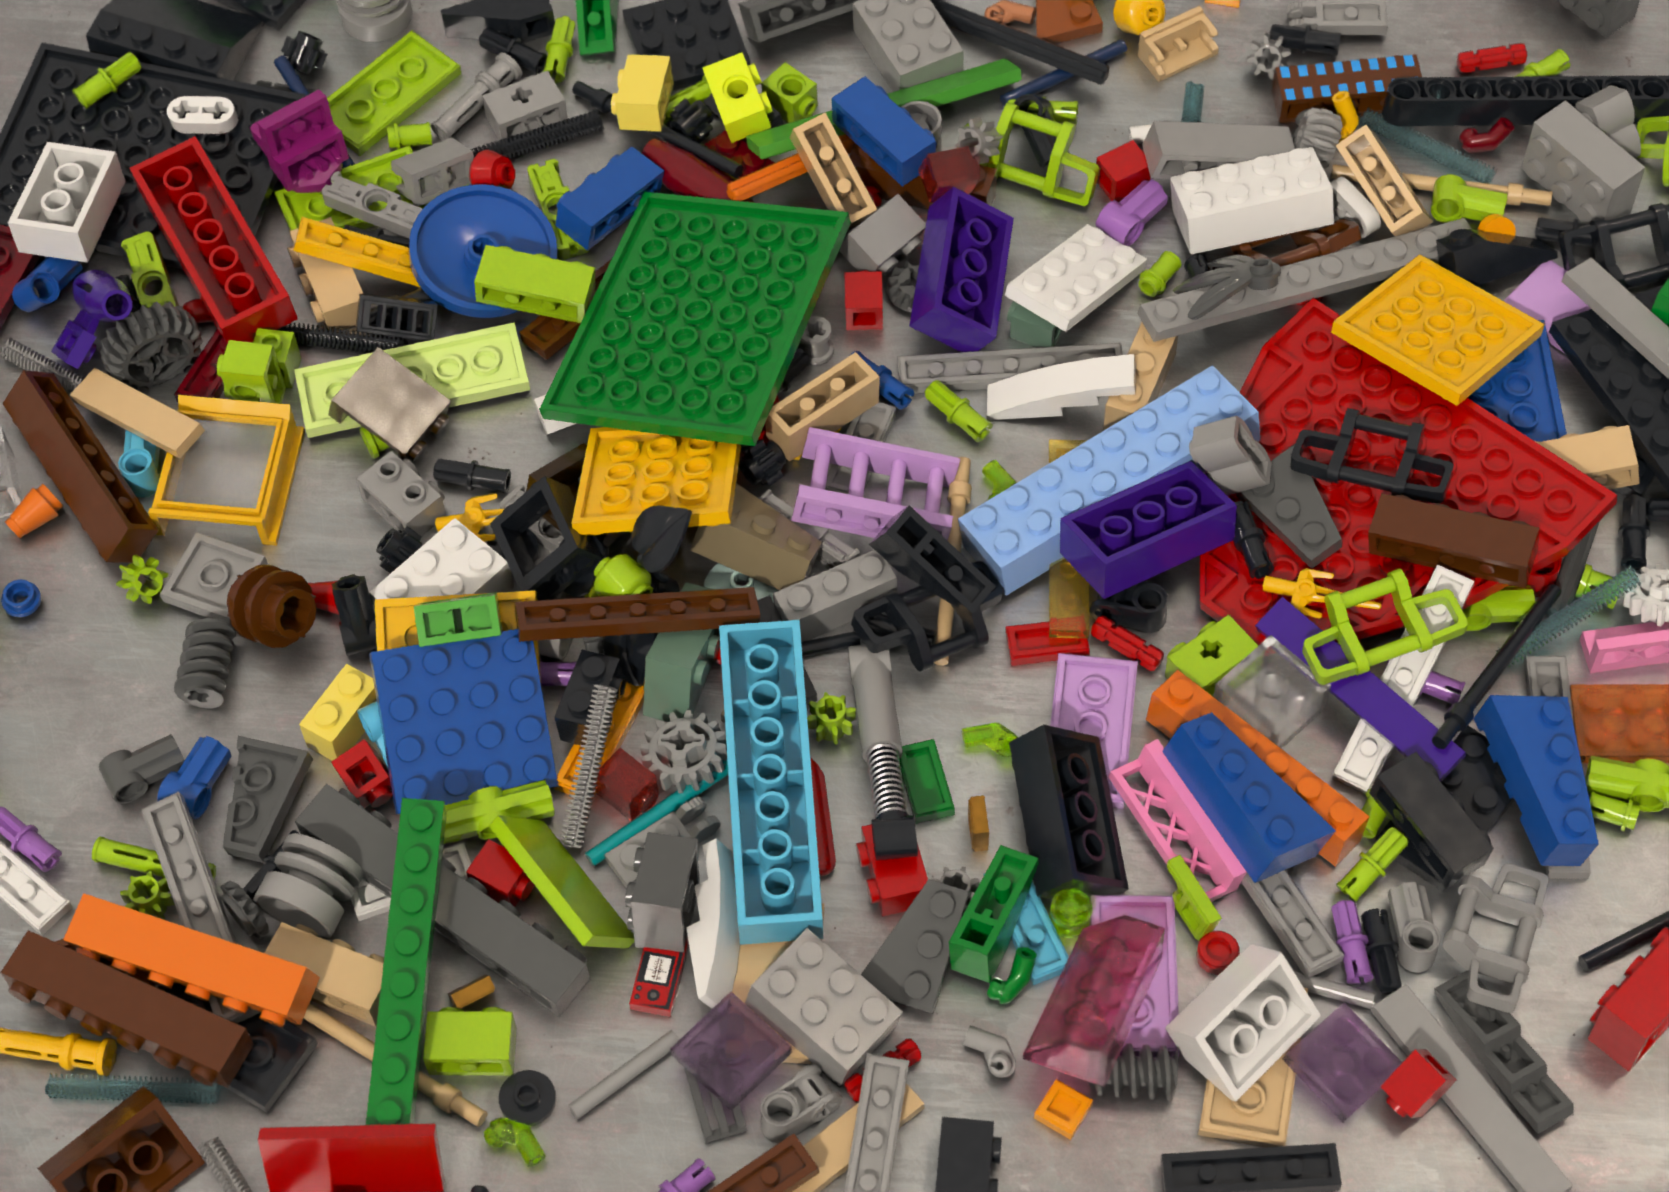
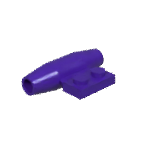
[51,270,132,369]

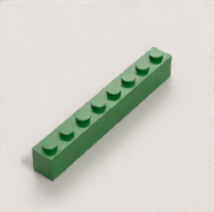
[365,798,447,1125]

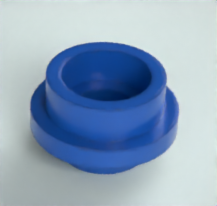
[1,579,42,617]

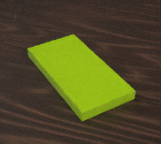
[327,30,462,156]
[274,145,428,231]
[489,815,634,949]

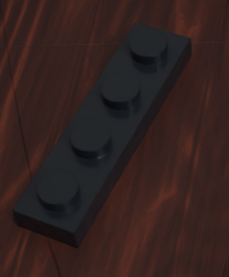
[1160,1143,1342,1192]

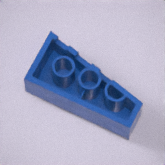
[1473,695,1599,866]
[1162,712,1336,883]

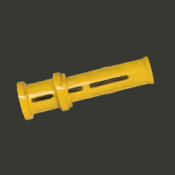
[0,1027,117,1076]

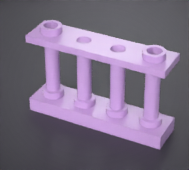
[791,427,960,540]

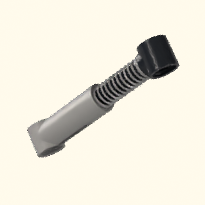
[848,645,918,861]

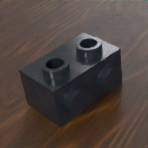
[554,649,627,745]

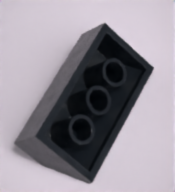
[1009,724,1129,901]

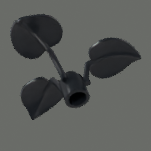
[559,506,692,687]

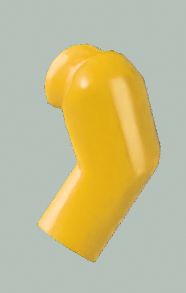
[1332,91,1359,143]

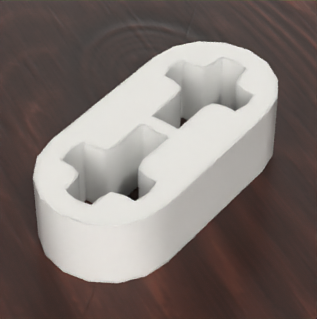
[167,96,238,134]
[1330,177,1381,238]

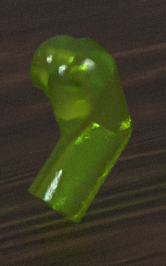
[982,460,1017,500]
[961,722,1018,757]
[484,1117,546,1167]

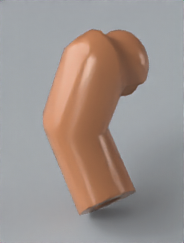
[984,0,1036,25]

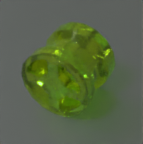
[1049,888,1093,938]

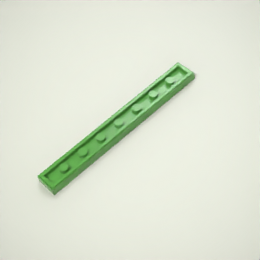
[746,58,1022,159]

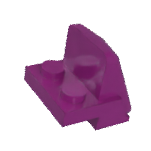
[250,89,349,193]

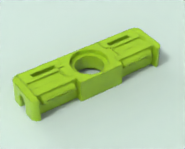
[527,159,589,260]
[121,231,179,308]

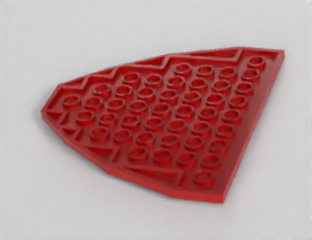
[1200,298,1617,653]

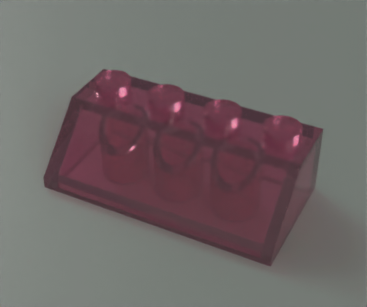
[1023,915,1165,1087]

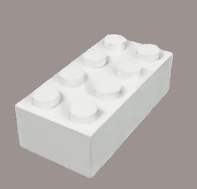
[1170,147,1334,255]

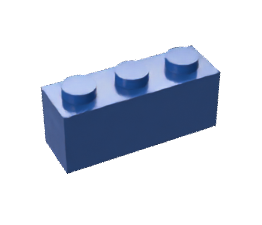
[831,76,937,186]
[555,146,664,251]

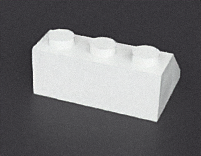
[1165,944,1321,1102]

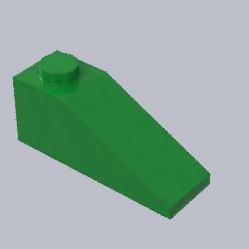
[576,0,618,56]
[949,845,1039,983]

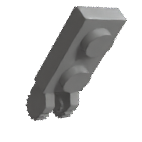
[1286,0,1388,35]
[604,796,721,889]

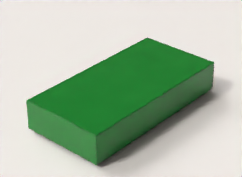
[899,739,955,824]

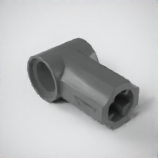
[99,734,185,804]

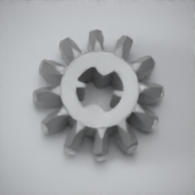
[1293,107,1343,170]

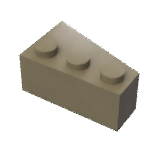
[690,483,822,590]

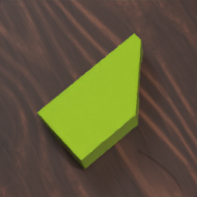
[1167,855,1222,941]

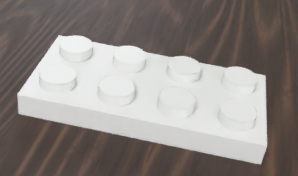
[1005,224,1148,332]

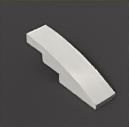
[987,354,1136,420]
[686,839,740,1015]

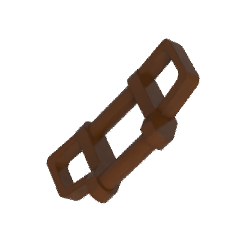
[1212,219,1362,270]

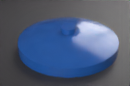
[409,184,557,318]

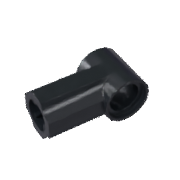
[1014,94,1070,168]
[332,574,377,656]

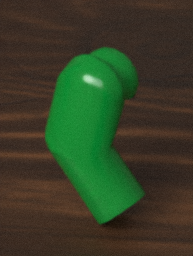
[987,947,1037,1005]

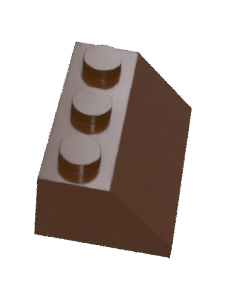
[37,1086,205,1192]

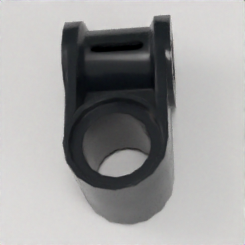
[1089,581,1168,633]

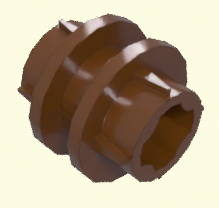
[227,565,316,648]

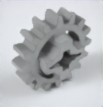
[640,710,727,793]

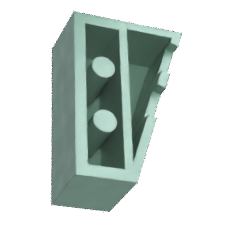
[643,582,720,722]

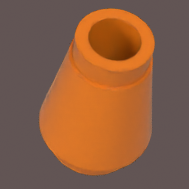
[5,484,64,539]

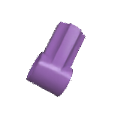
[1096,179,1168,247]

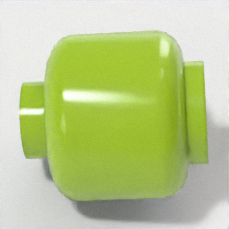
[594,554,653,597]

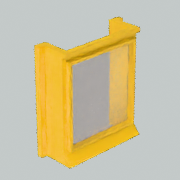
[148,395,305,546]

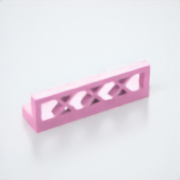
[1579,622,1669,673]
[1108,739,1247,902]

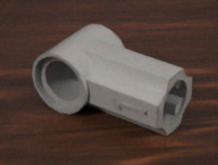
[1388,882,1441,973]

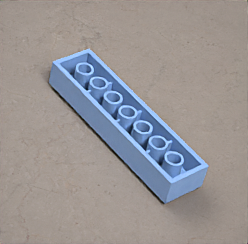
[958,365,1260,596]

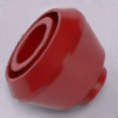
[469,150,516,190]

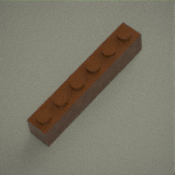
[2,370,158,563]
[0,930,254,1088]

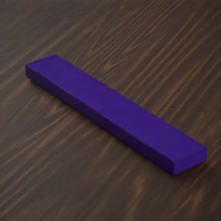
[1255,597,1466,782]

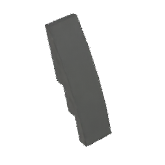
[1434,970,1574,1134]

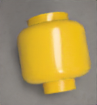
[1113,0,1166,36]

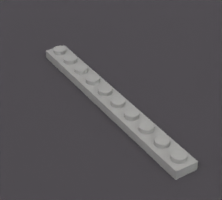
[1137,218,1472,342]

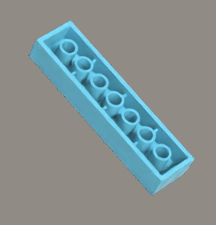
[719,620,824,945]

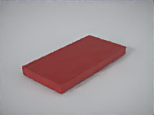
[258,1123,445,1192]

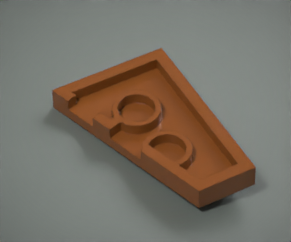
[1036,0,1103,44]

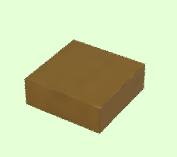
[968,795,989,852]
[447,975,496,1009]

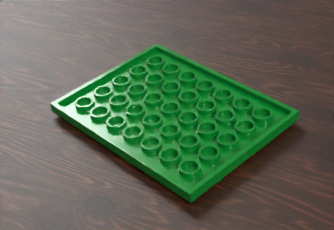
[539,192,851,446]

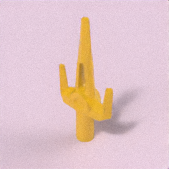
[435,493,504,542]
[1263,568,1382,619]

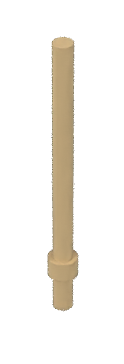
[1331,164,1552,206]
[933,457,972,666]
[303,1003,487,1127]

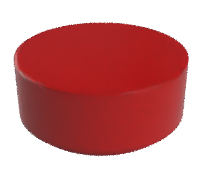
[1196,931,1240,975]

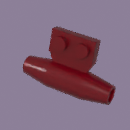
[642,130,775,203]

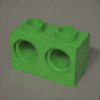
[414,592,503,647]

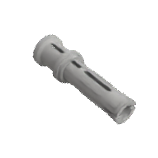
[431,52,523,141]

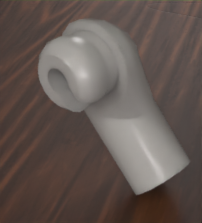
[963,1025,1016,1078]

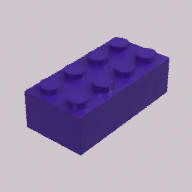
[909,186,1014,352]
[1060,461,1237,599]

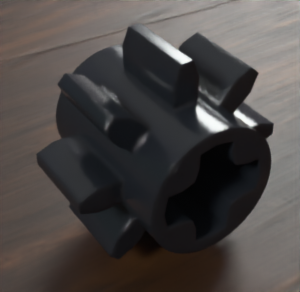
[281,31,328,74]
[669,98,714,143]
[739,439,786,487]
[376,526,423,574]

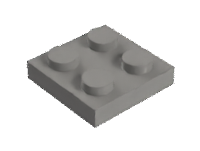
[160,532,268,623]

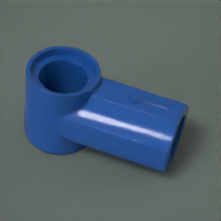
[12,257,83,312]
[157,736,232,820]

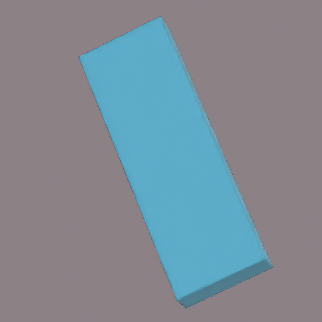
[983,873,1072,985]

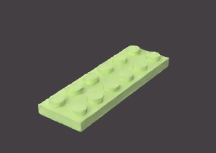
[294,322,530,438]

